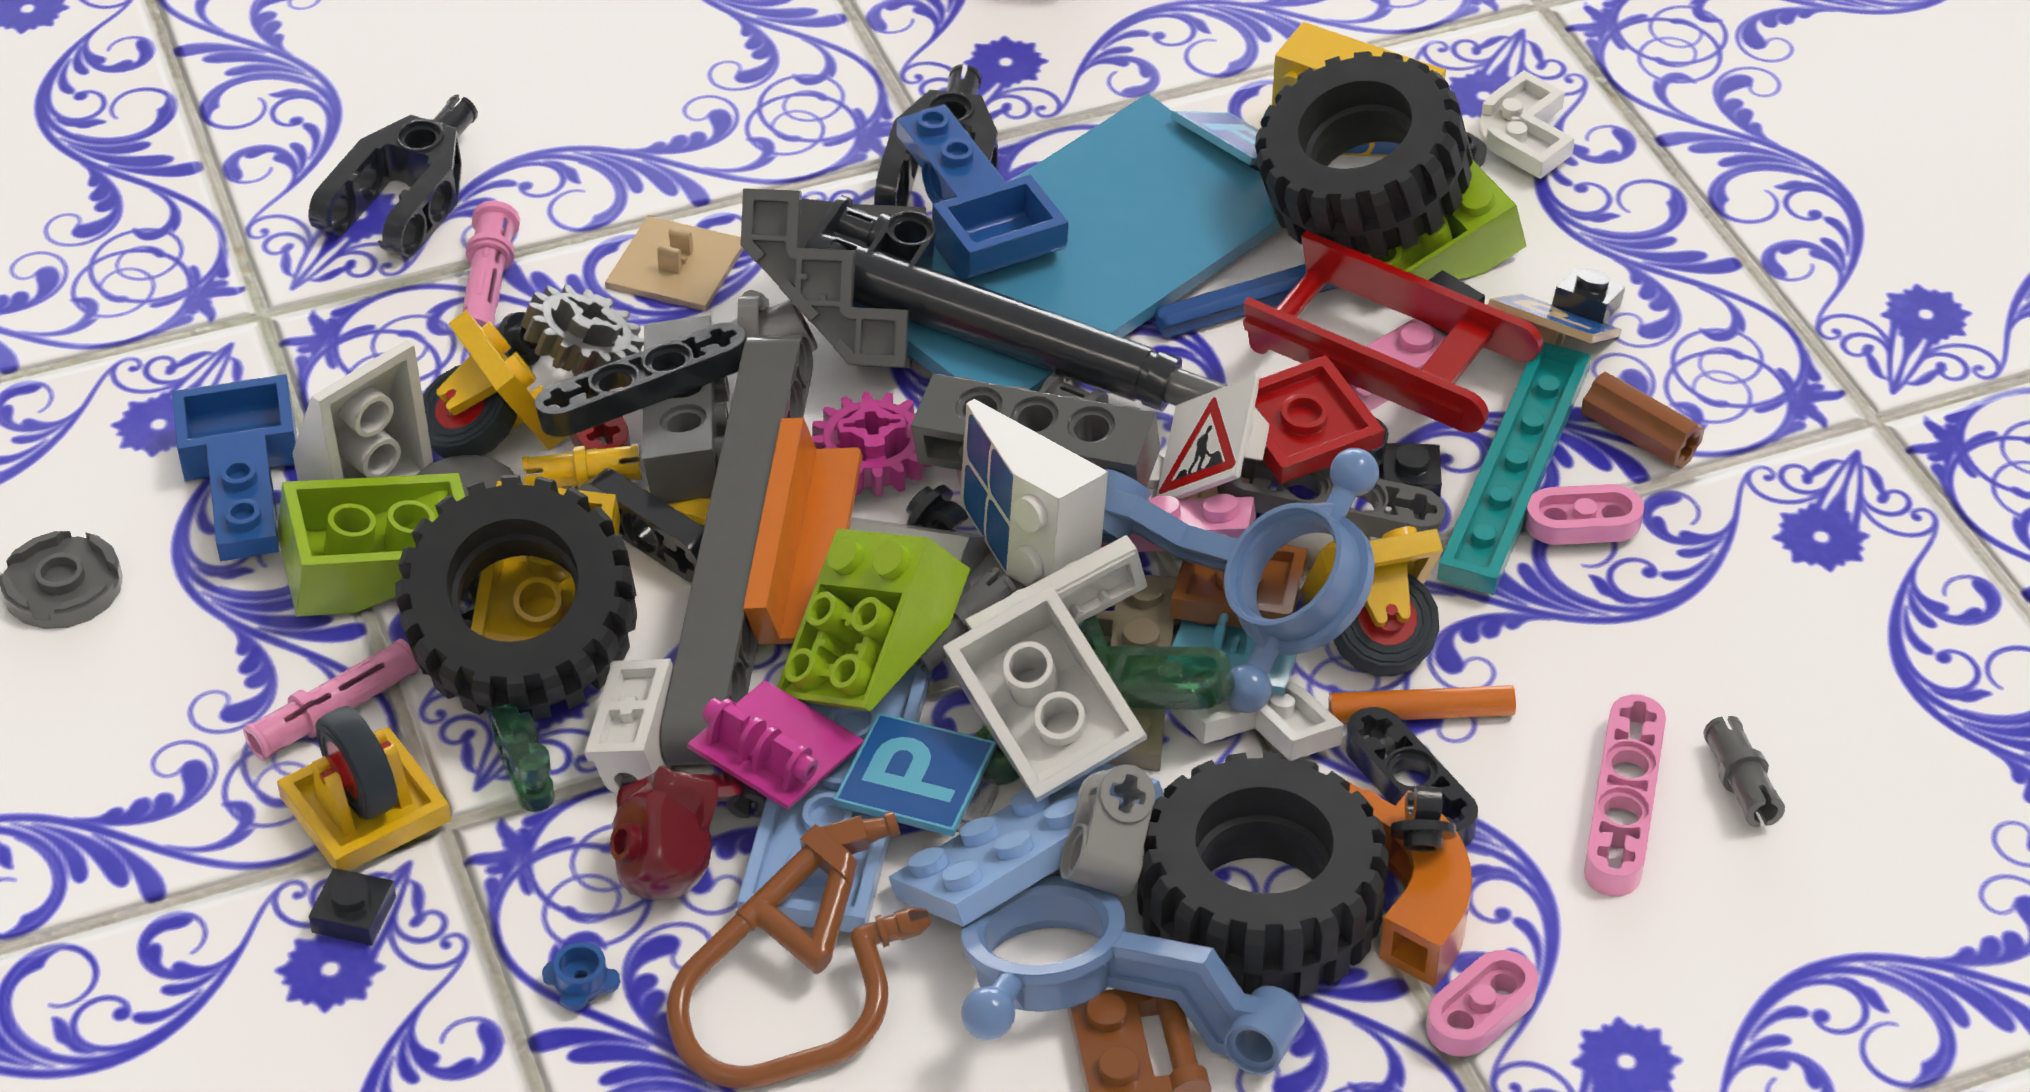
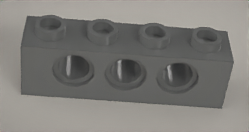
[642,315,730,503]
[911,373,1160,487]

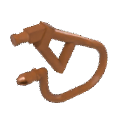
[666,811,931,1089]

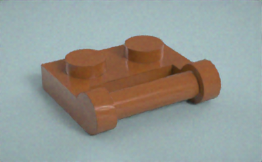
[1067,989,1212,1092]

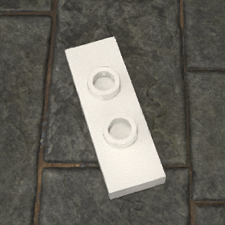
[965,535,1148,631]

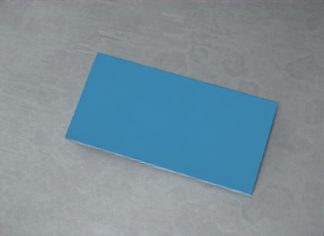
[853,93,1283,392]

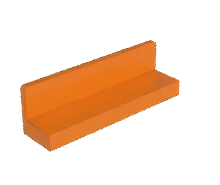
[743,417,863,644]

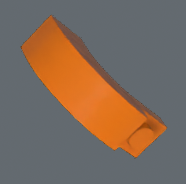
[1349,782,1472,988]

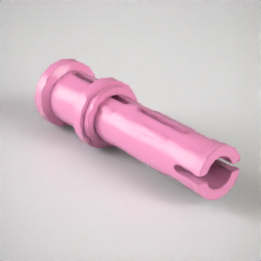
[462,200,520,327]

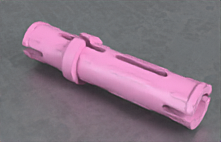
[243,638,420,761]

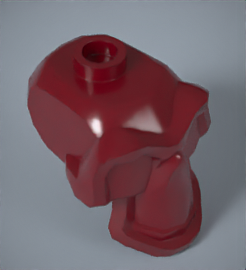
[610,766,743,901]

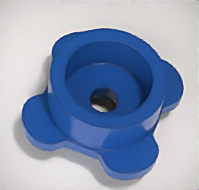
[542,942,620,1010]

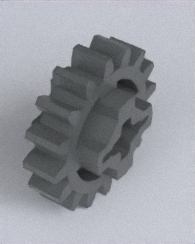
[521,285,644,376]

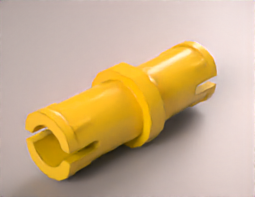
[522,443,643,489]

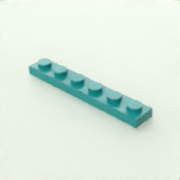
[1437,342,1591,595]

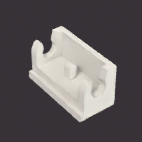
[584,658,674,794]

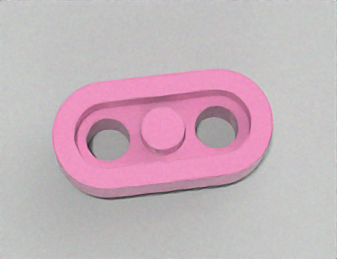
[1525,484,1644,545]
[1426,950,1538,1056]

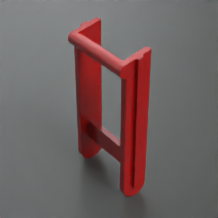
[1243,230,1543,433]

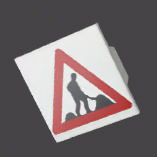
[1156,374,1270,499]

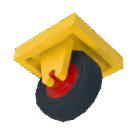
[423,310,567,459]
[1300,526,1443,676]
[276,706,452,871]

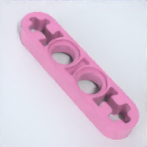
[1584,694,1666,896]

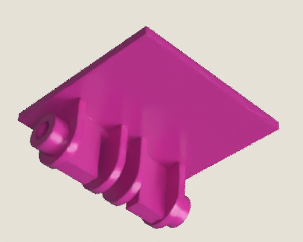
[687,680,864,810]

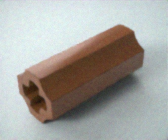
[1581,371,1705,469]

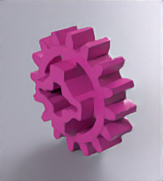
[812,392,932,497]

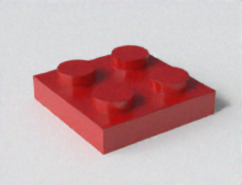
[1255,355,1385,484]

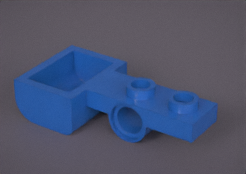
[897,105,1069,280]
[172,374,297,562]

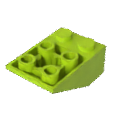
[1365,159,1527,280]
[777,529,970,712]

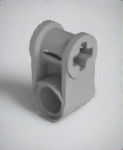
[1060,764,1155,897]

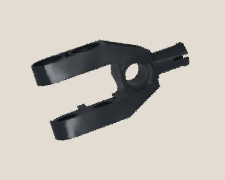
[874,64,998,206]
[308,94,478,257]

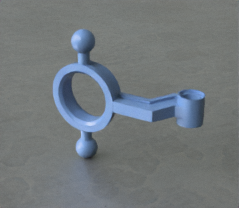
[1102,448,1379,713]
[961,876,1304,1075]

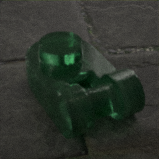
[488,703,555,812]

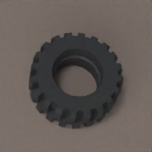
[1255,51,1473,258]
[395,475,637,721]
[1137,752,1389,998]

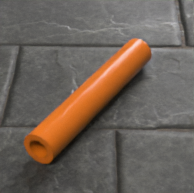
[1328,685,1516,723]

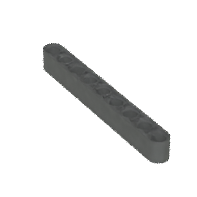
[661,334,813,766]

